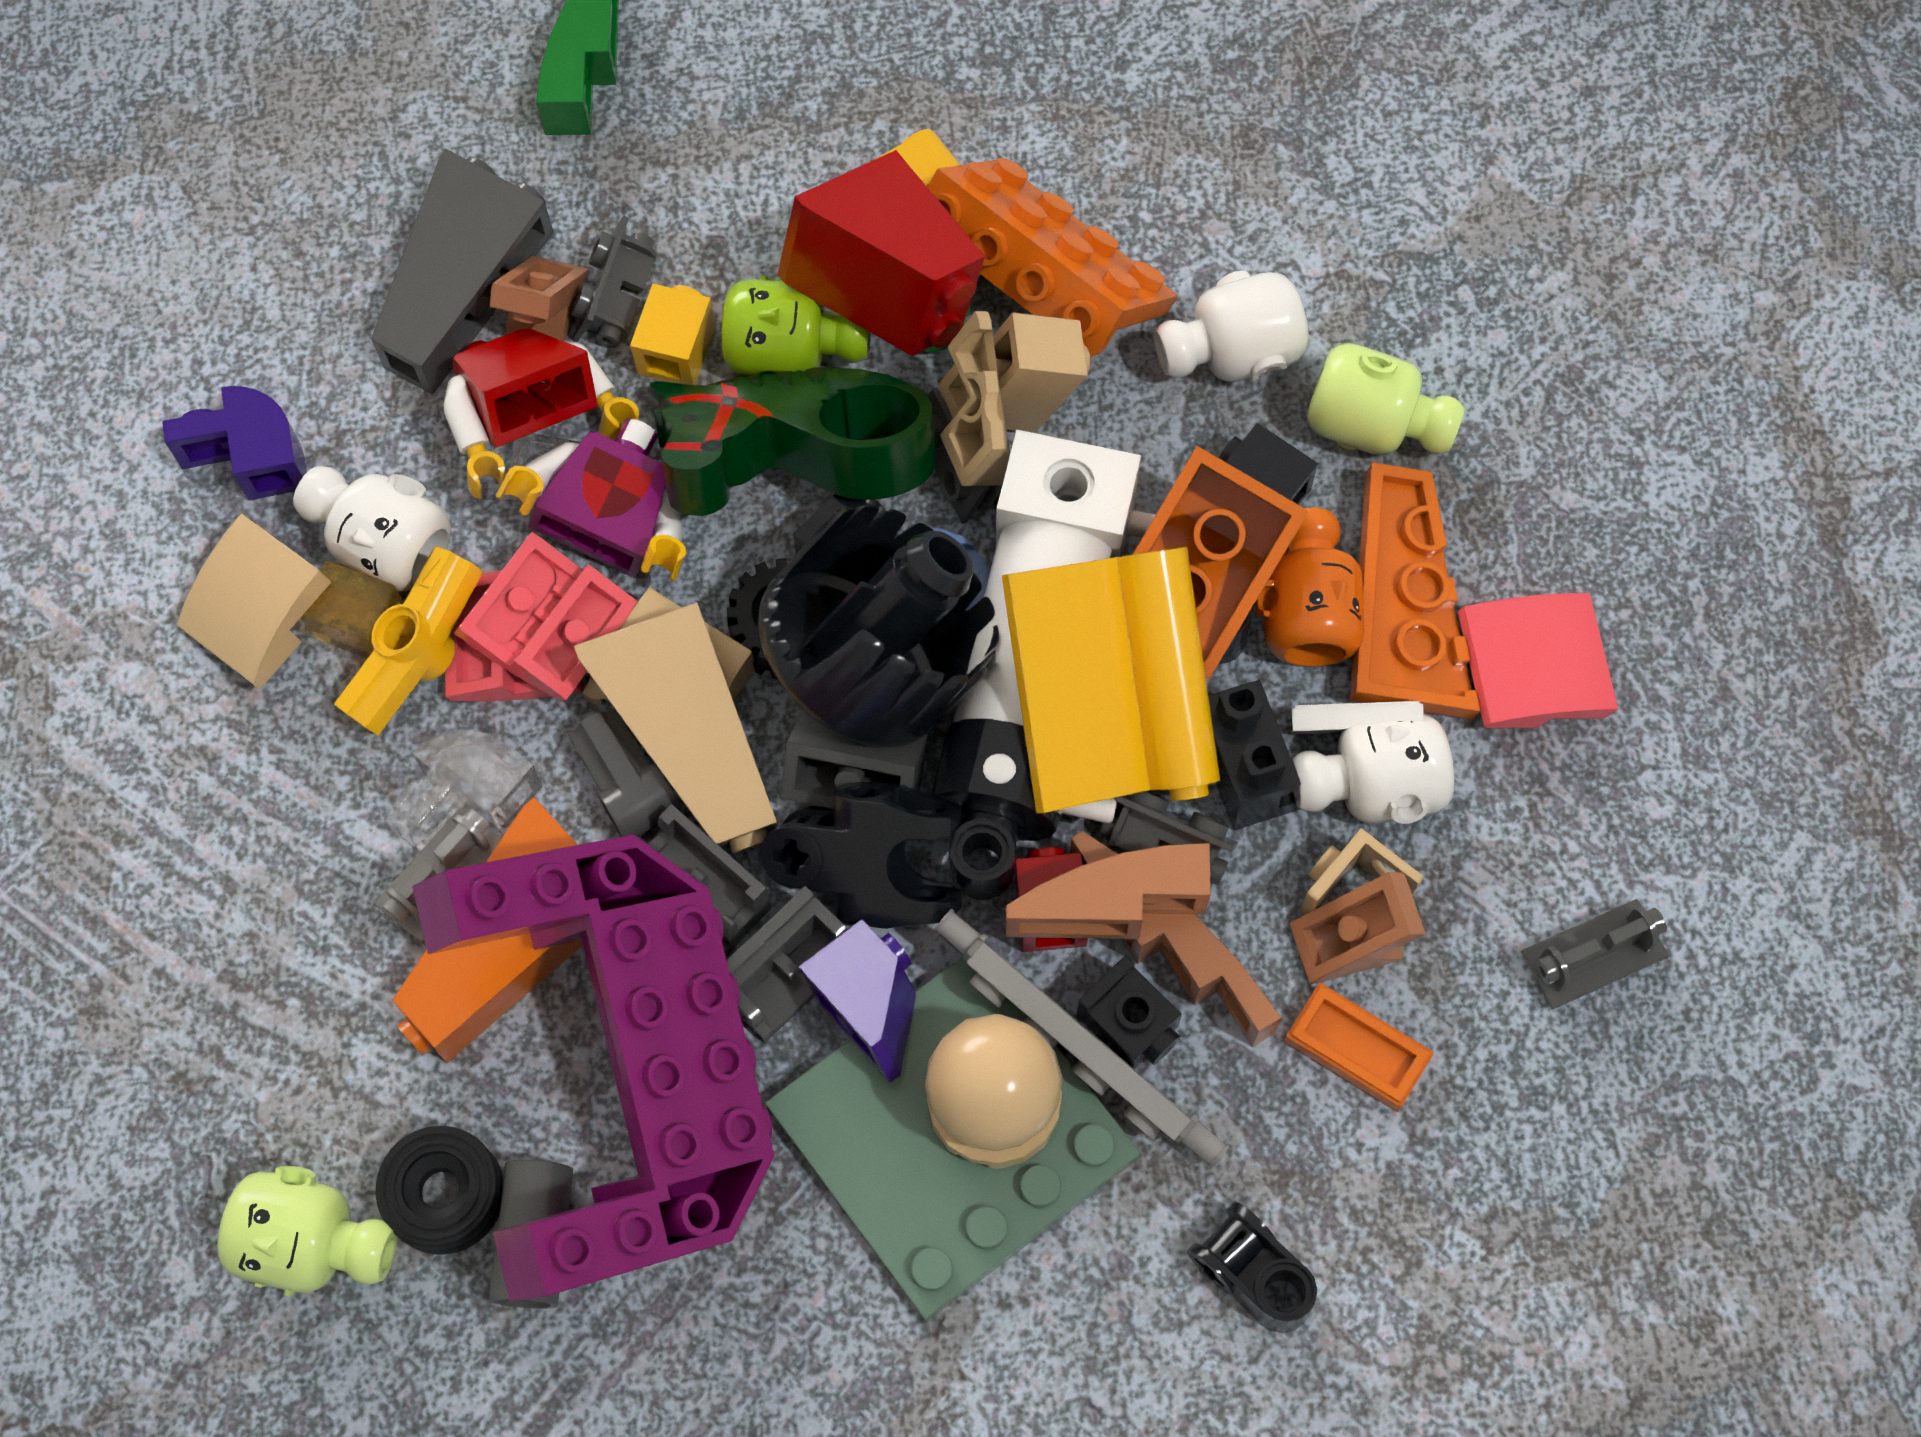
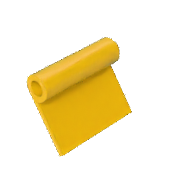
[1001,547,1220,813]

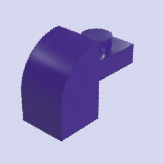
[162,386,307,501]

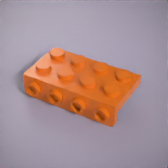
[927,158,1179,356]

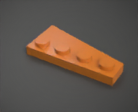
[1350,462,1480,720]

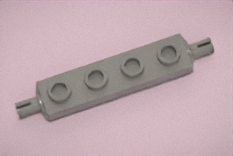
[934,909,1229,1168]

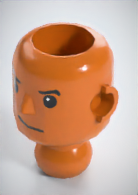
[1254,507,1364,667]

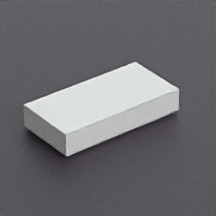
[1292,701,1424,735]

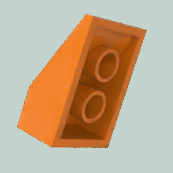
[1133,446,1309,679]

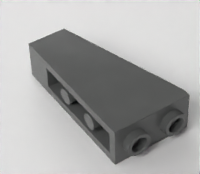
[371,149,554,395]

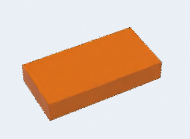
[1283,982,1435,1112]

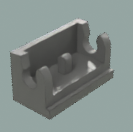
[641,804,772,955]
[727,886,848,1043]

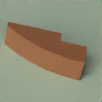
[1006,843,1211,939]

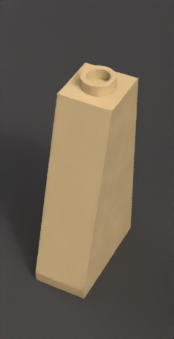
[574,602,778,854]

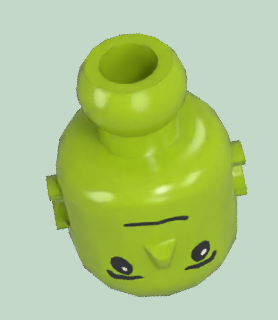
[722,275,871,375]

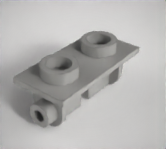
[374,807,501,944]

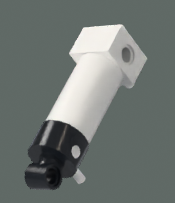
[931,429,1156,900]

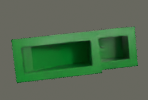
[536,0,619,135]

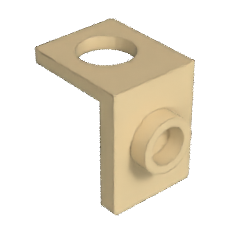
[1300,828,1424,914]

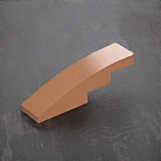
[1069,831,1281,1047]

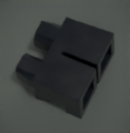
[1208,679,1301,831]

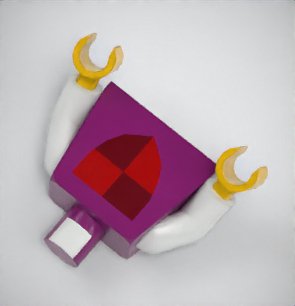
[495,419,686,581]

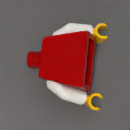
[443,329,639,499]

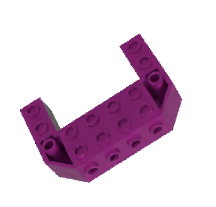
[412,834,775,1302]

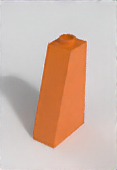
[392,797,583,1063]

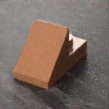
[490,255,589,341]
[1289,872,1426,984]

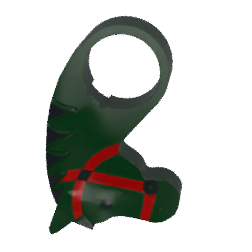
[650,367,936,516]

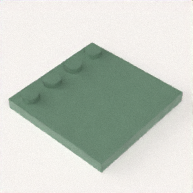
[765,957,1141,1322]

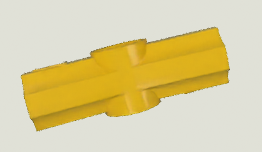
[334,546,483,736]

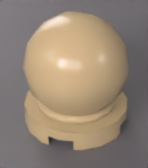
[925,1014,1063,1169]

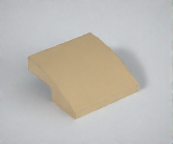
[177,513,331,690]

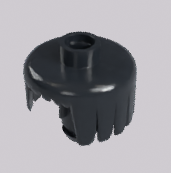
[758,505,999,747]

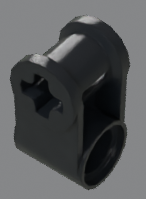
[1187,1201,1317,1333]

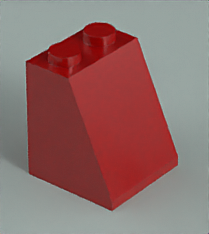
[777,150,985,356]

